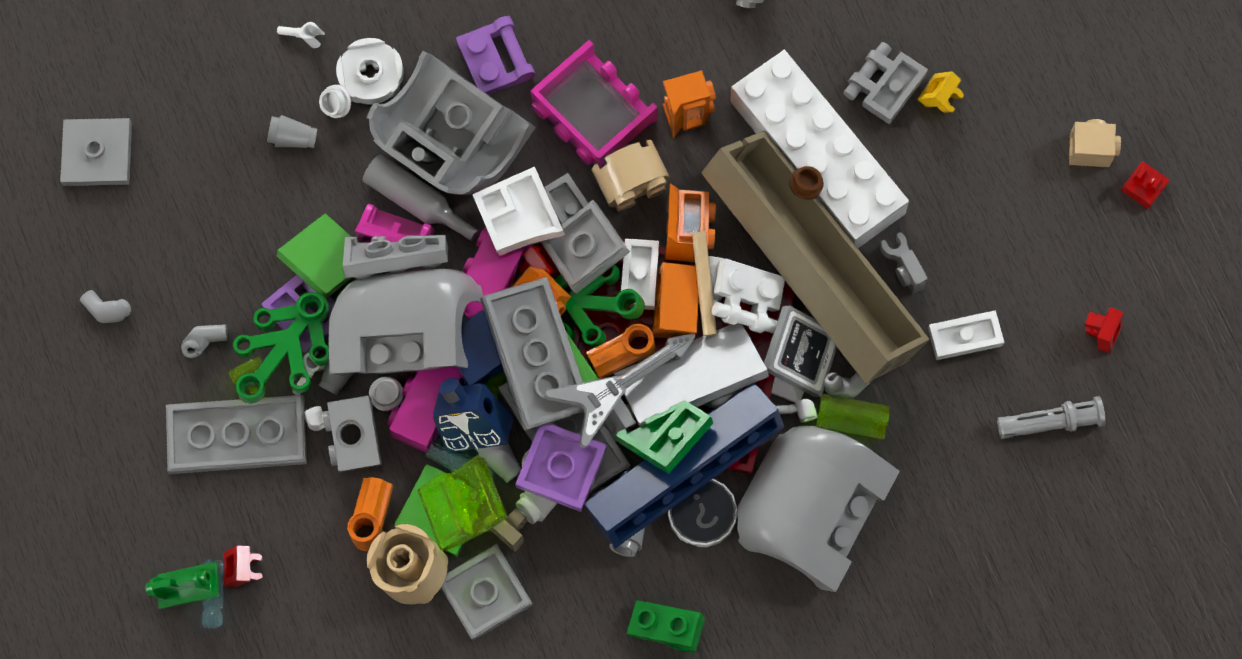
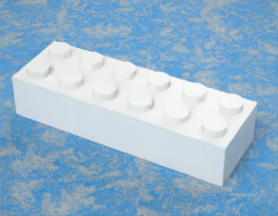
[730,49,909,248]

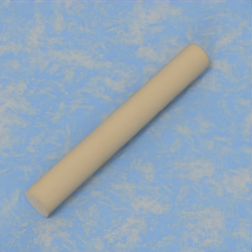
[692,231,717,336]

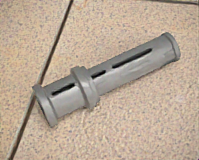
[997,396,1106,439]

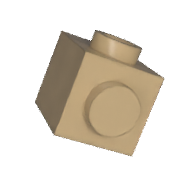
[1069,119,1121,167]

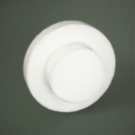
[319,85,351,118]
[369,377,404,411]

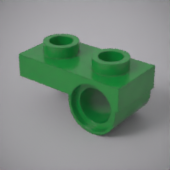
[627,600,705,653]

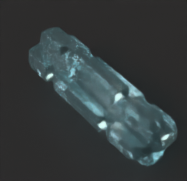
[202,559,224,629]

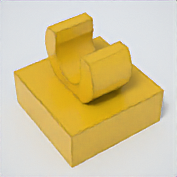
[917,71,964,113]

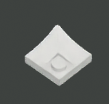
[472,167,565,256]

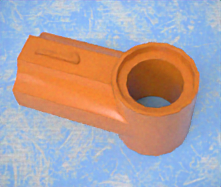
[586,324,656,379]
[347,477,393,551]

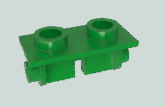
[145,562,219,609]

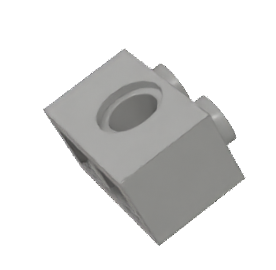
[323,396,382,472]

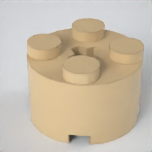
[591,140,670,213]
[367,524,448,604]

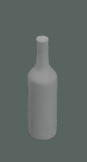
[363,154,479,241]

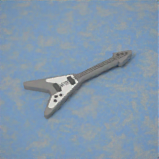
[544,334,695,449]

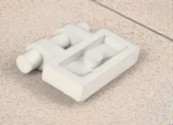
[712,259,785,333]

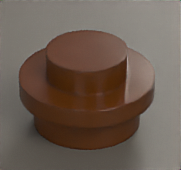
[789,166,824,200]

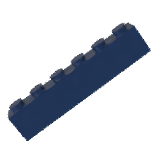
[584,383,784,549]

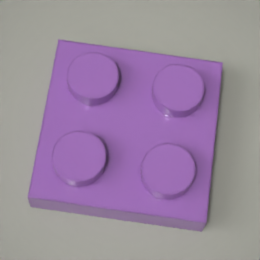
[515,423,607,512]

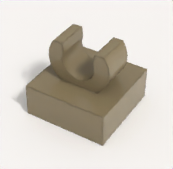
[487,508,528,552]

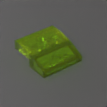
[418,456,508,551]

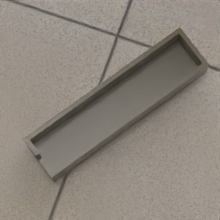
[701,131,930,384]

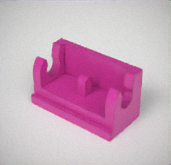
[355,204,435,243]

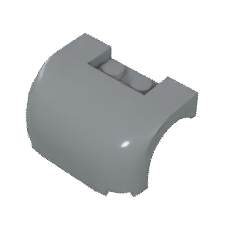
[367,51,536,195]
[329,269,483,376]
[735,426,900,592]

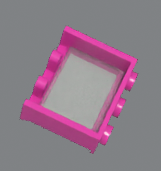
[530,40,658,169]

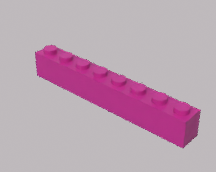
[387,228,532,454]

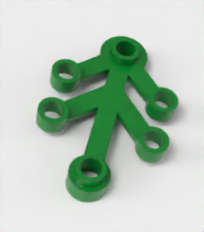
[554,264,645,348]
[233,292,329,404]

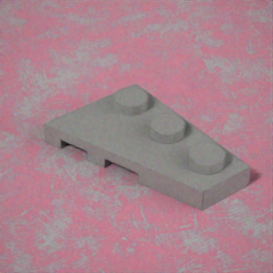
[343,235,448,279]

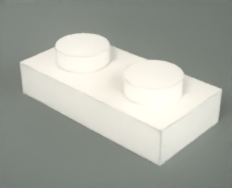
[621,239,659,310]
[928,310,1004,360]

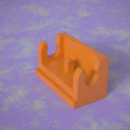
[653,262,699,338]

